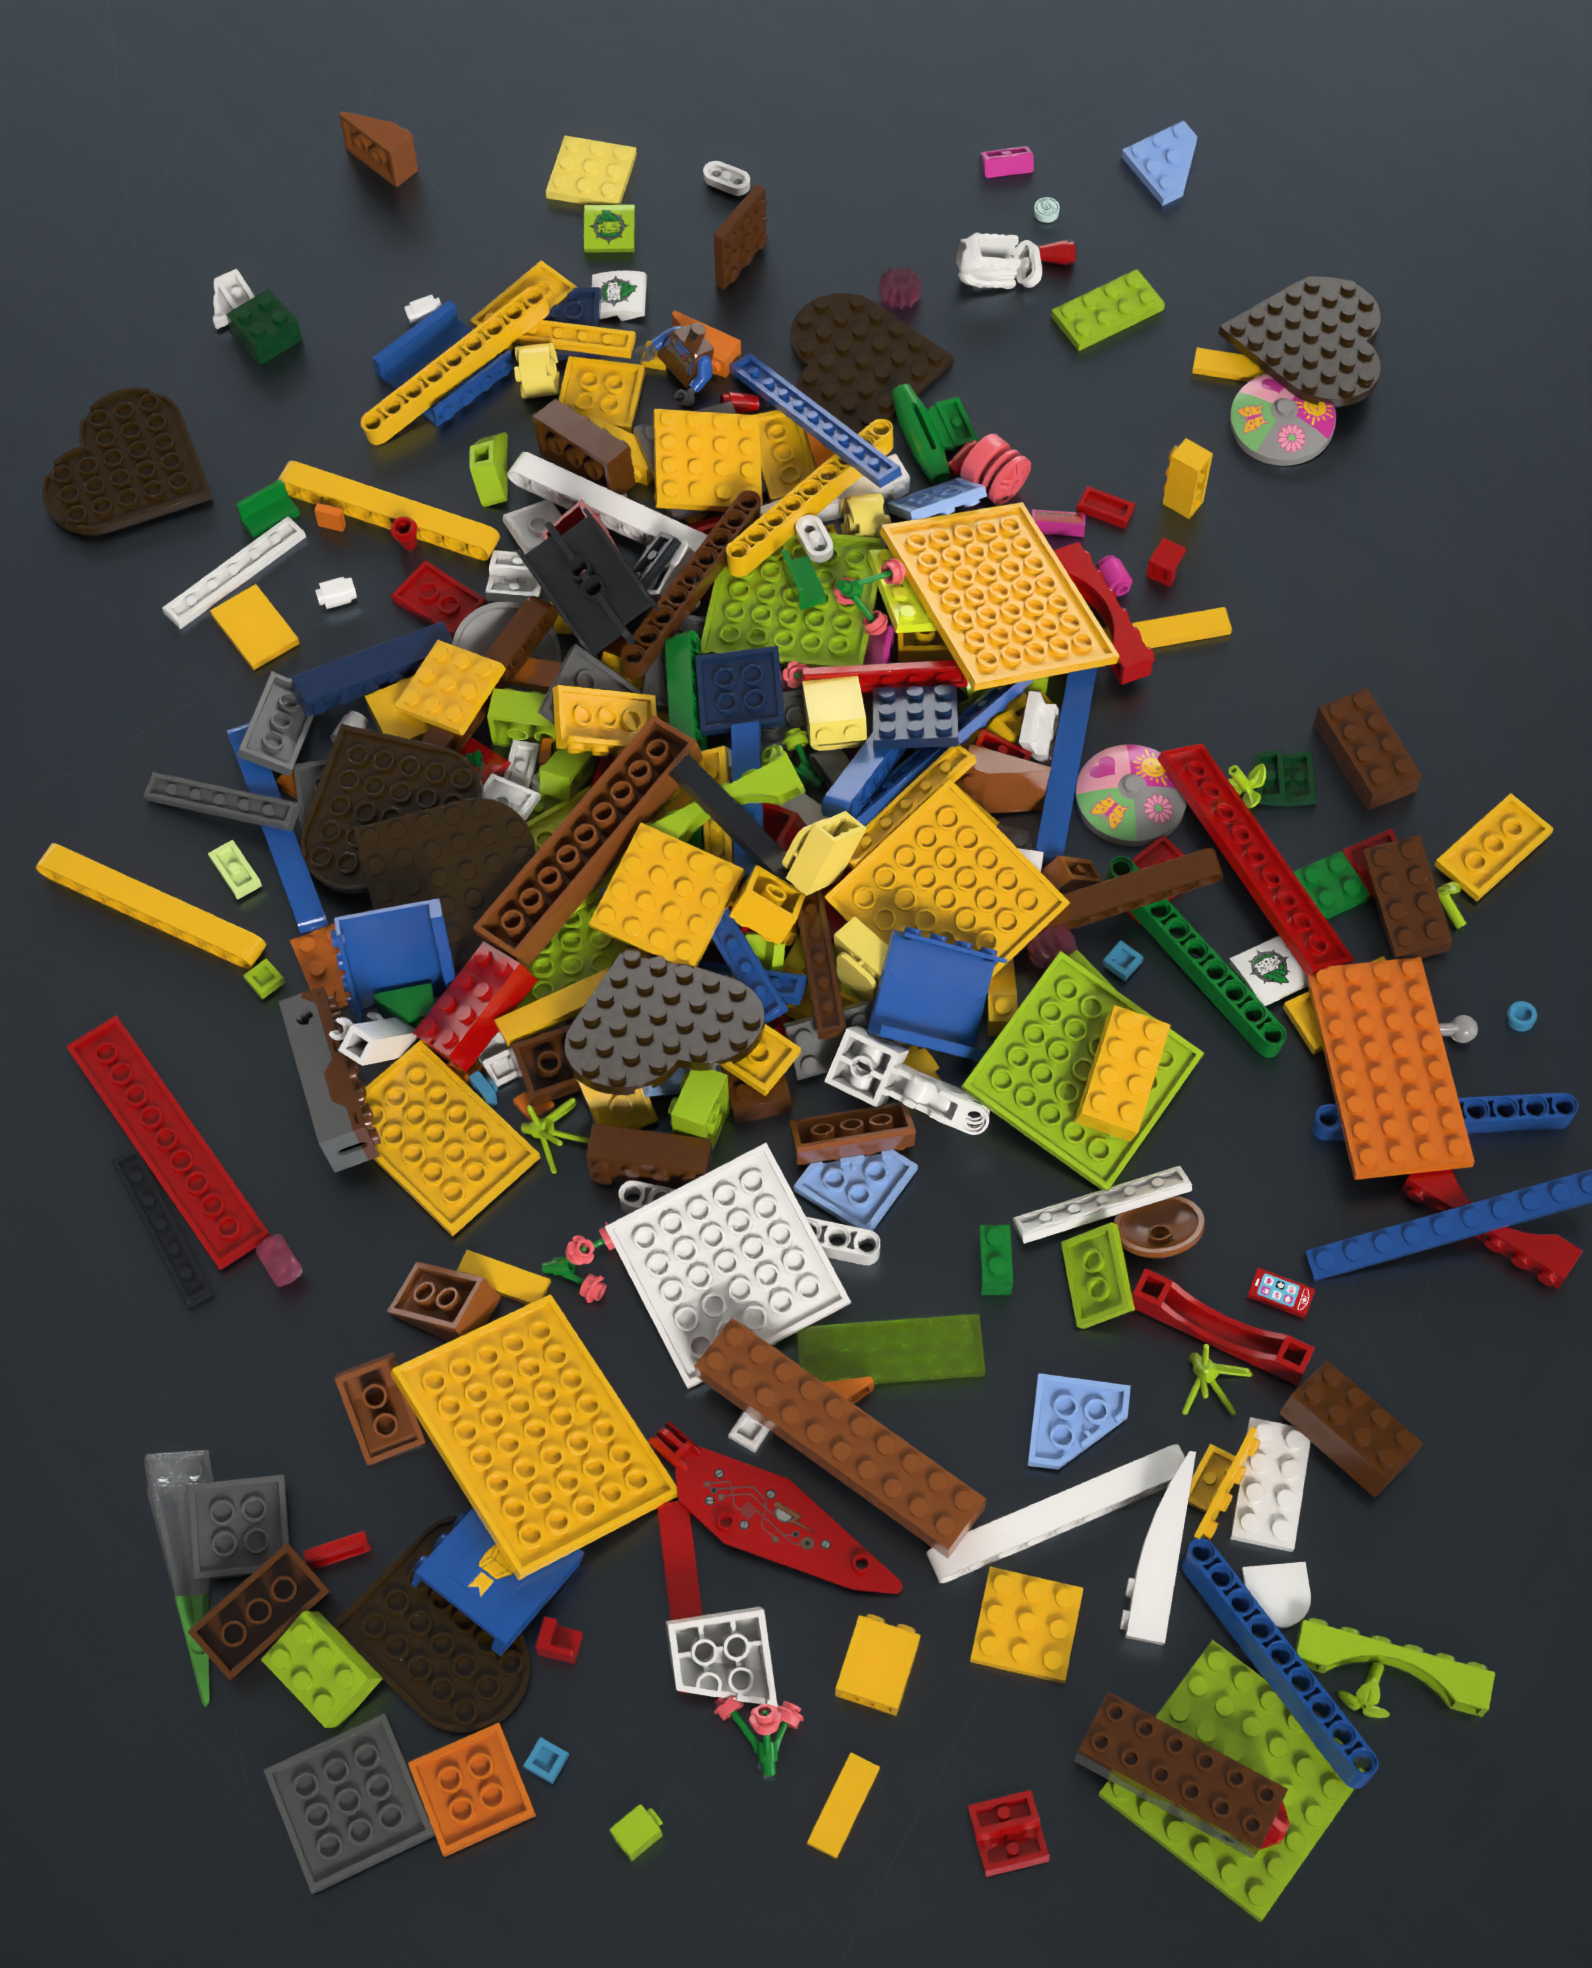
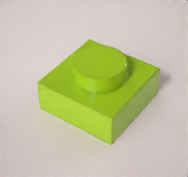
[243,958,285,1000]

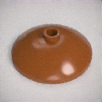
[1114,1196,1205,1258]

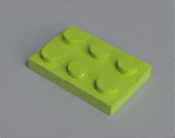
[1061,1222,1135,1329]

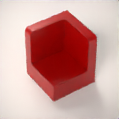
[1146,538,1186,587]
[535,1616,583,1664]

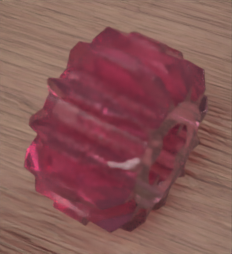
[879,265,922,310]
[1026,926,1077,969]
[256,1234,302,1287]

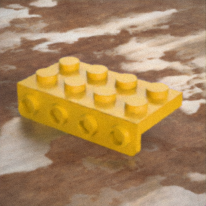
[553,685,657,757]

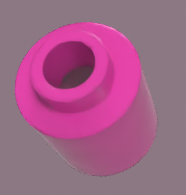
[1096,555,1133,596]

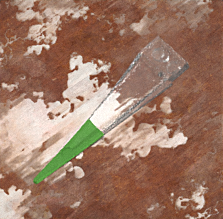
[144,1450,213,1707]

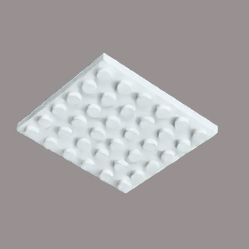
[605,1143,851,1389]

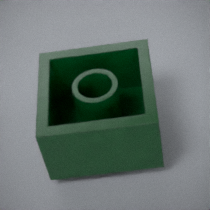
[226,288,302,365]

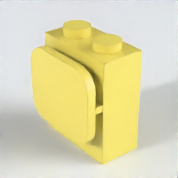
[803,676,867,751]
[782,811,867,896]
[834,916,888,1001]

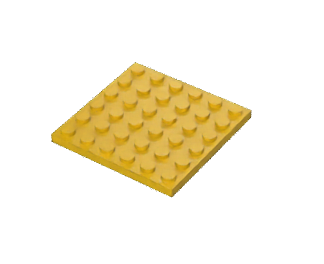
[824,779,1070,978]

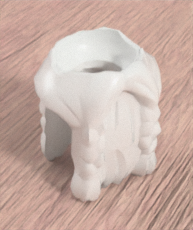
[956,233,1021,289]

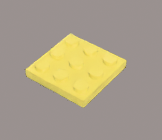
[546,136,637,205]

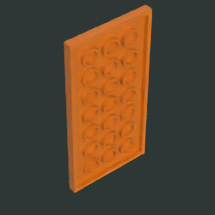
[1305,957,1475,1180]

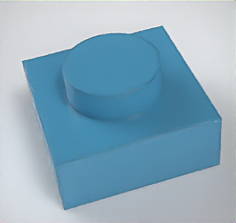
[1102,940,1143,981]
[469,1070,498,1108]
[524,1737,569,1785]

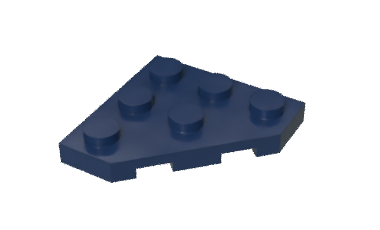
[521,287,602,360]

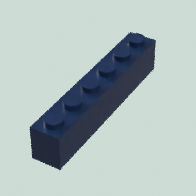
[292,621,453,717]

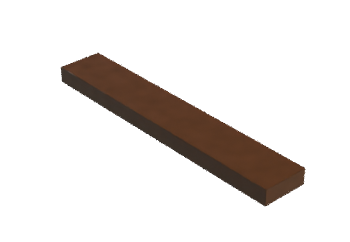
[798,889,847,1040]

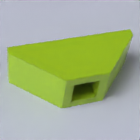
[470,432,508,507]

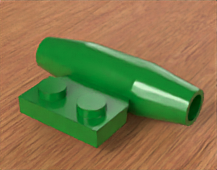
[891,384,979,484]

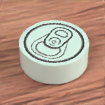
[1034,197,1059,223]

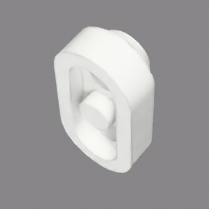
[703,161,750,195]
[1013,240,1042,288]
[796,515,833,563]

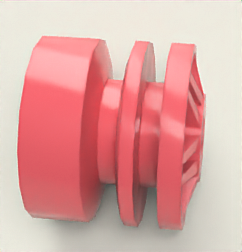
[960,434,1031,505]

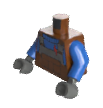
[635,323,714,407]

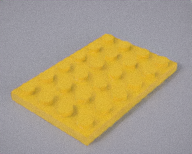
[365,1040,540,1237]

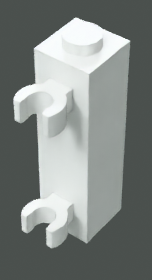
[329,1012,417,1066]

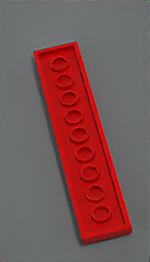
[1157,743,1354,976]
[66,1015,271,1270]

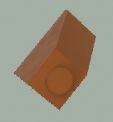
[1041,856,1103,895]

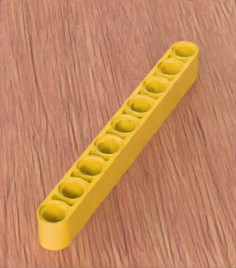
[360,286,550,445]
[726,419,893,577]
[277,461,500,561]
[35,843,266,970]

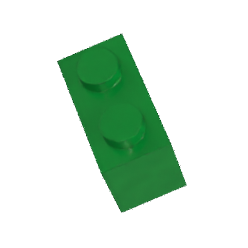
[978,1225,1013,1295]

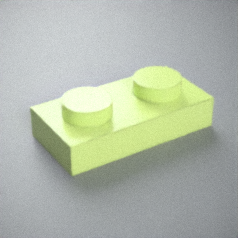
[208,840,262,900]

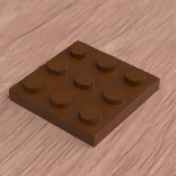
[713,184,768,290]

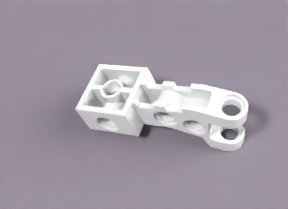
[824,1025,990,1135]

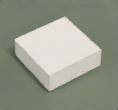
[728,1411,770,1453]

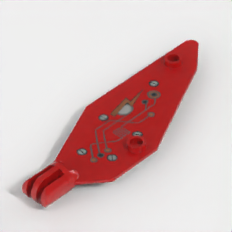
[648,1420,902,1594]

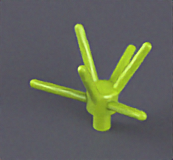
[521,1098,590,1174]
[1182,1344,1252,1415]

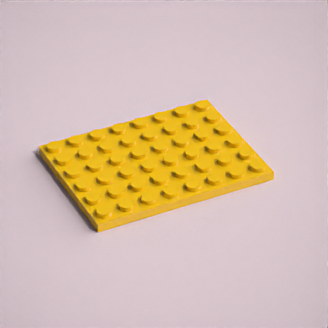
[880,502,1120,691]
[391,1294,678,1581]

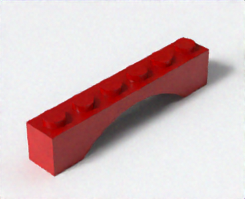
[1053,542,1154,685]
[1402,1169,1583,1289]
[1132,1268,1315,1386]

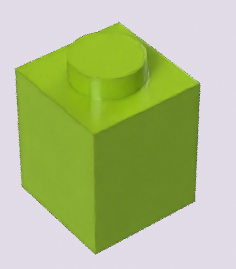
[609,1804,663,1862]

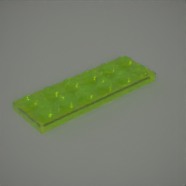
[797,1314,985,1384]

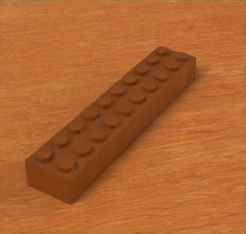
[473,715,703,969]
[694,1318,986,1558]

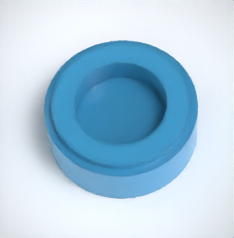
[1506,1001,1537,1031]

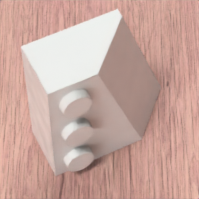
[665,1607,778,1708]

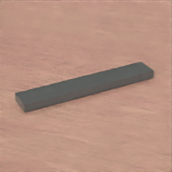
[143,772,301,832]

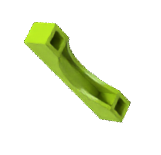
[633,754,806,843]
[1294,1618,1495,1717]

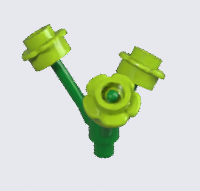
[761,728,823,789]

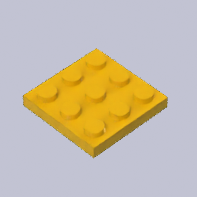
[558,356,645,434]
[394,640,506,736]
[970,1567,1083,1684]

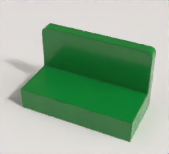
[236,479,300,540]
[781,549,826,610]

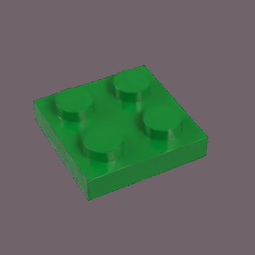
[1293,851,1371,919]

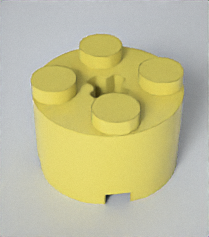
[515,343,560,399]
[839,492,891,538]

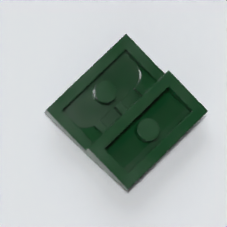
[1254,749,1317,806]

